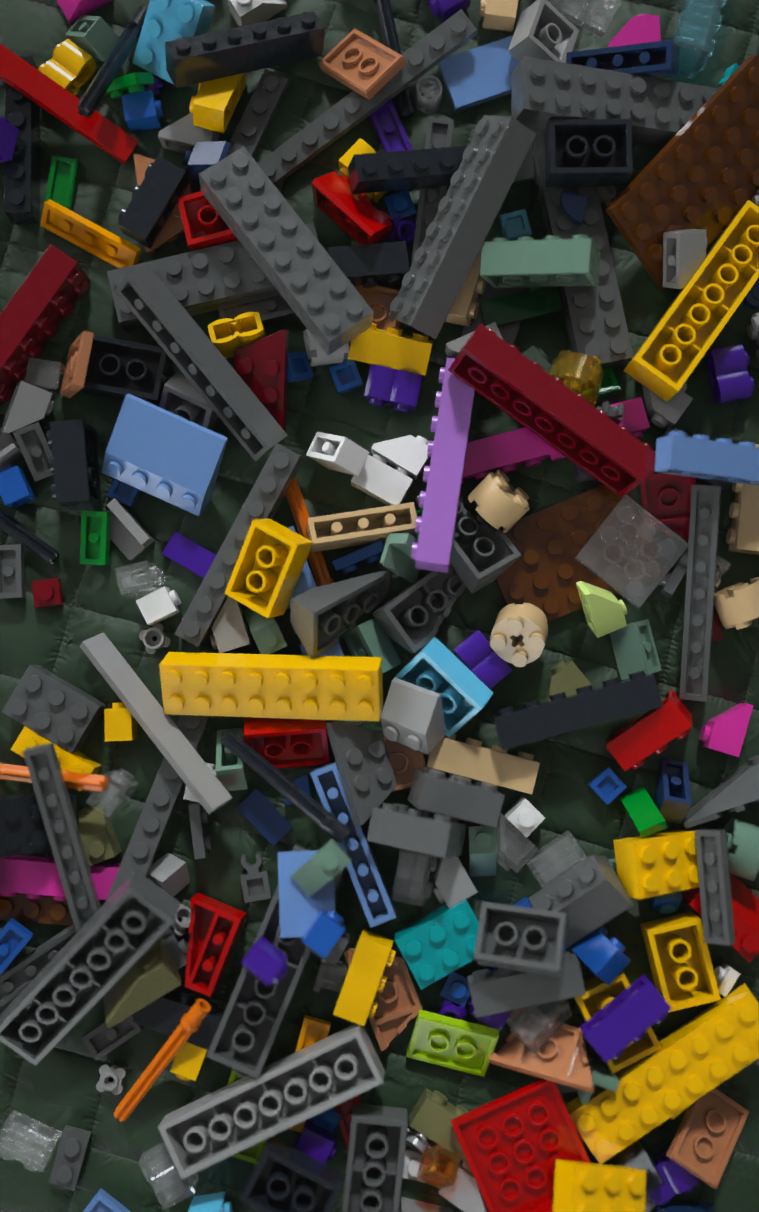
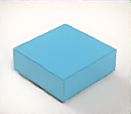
[499,209,532,241]

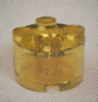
[548,350,604,407]

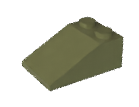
[103,937,181,1029]

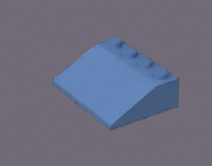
[102,393,228,516]

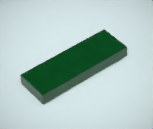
[479,287,563,327]

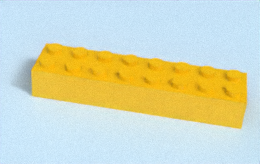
[624,200,759,402]
[159,652,383,721]
[566,983,759,1164]

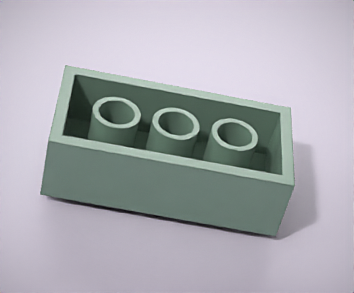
[480,235,601,288]

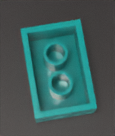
[394,899,479,989]

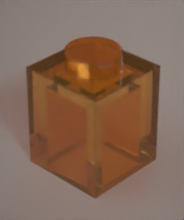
[416,1145,461,1189]

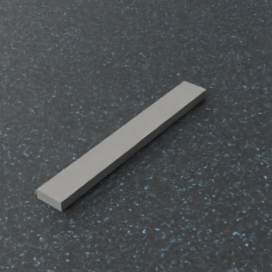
[80,632,232,814]

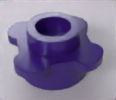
[144,76,165,95]
[389,215,416,246]
[436,1000,467,1020]

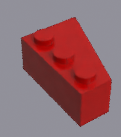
[605,688,693,771]
[185,893,247,997]

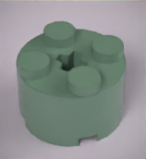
[721,817,759,881]

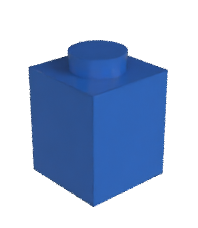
[121,90,164,133]
[0,465,37,509]
[302,909,345,958]

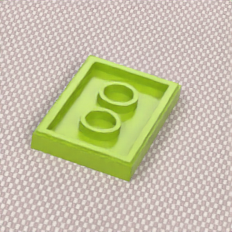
[406,1009,499,1077]

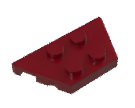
[234,329,289,432]
[640,465,696,541]

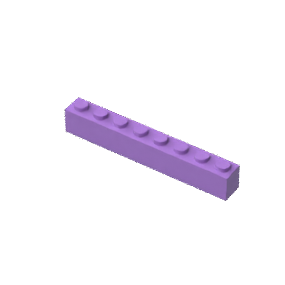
[411,358,475,573]

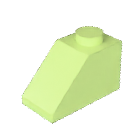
[576,581,628,638]

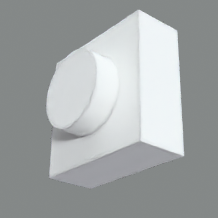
[714,962,740,997]
[402,1145,432,1183]

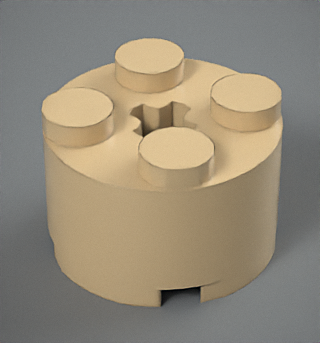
[468,469,529,533]
[714,577,759,629]
[490,603,548,667]

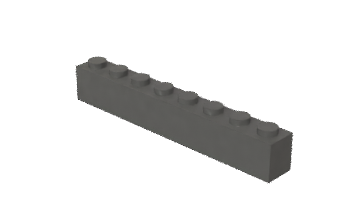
[115,264,288,462]
[175,443,304,647]

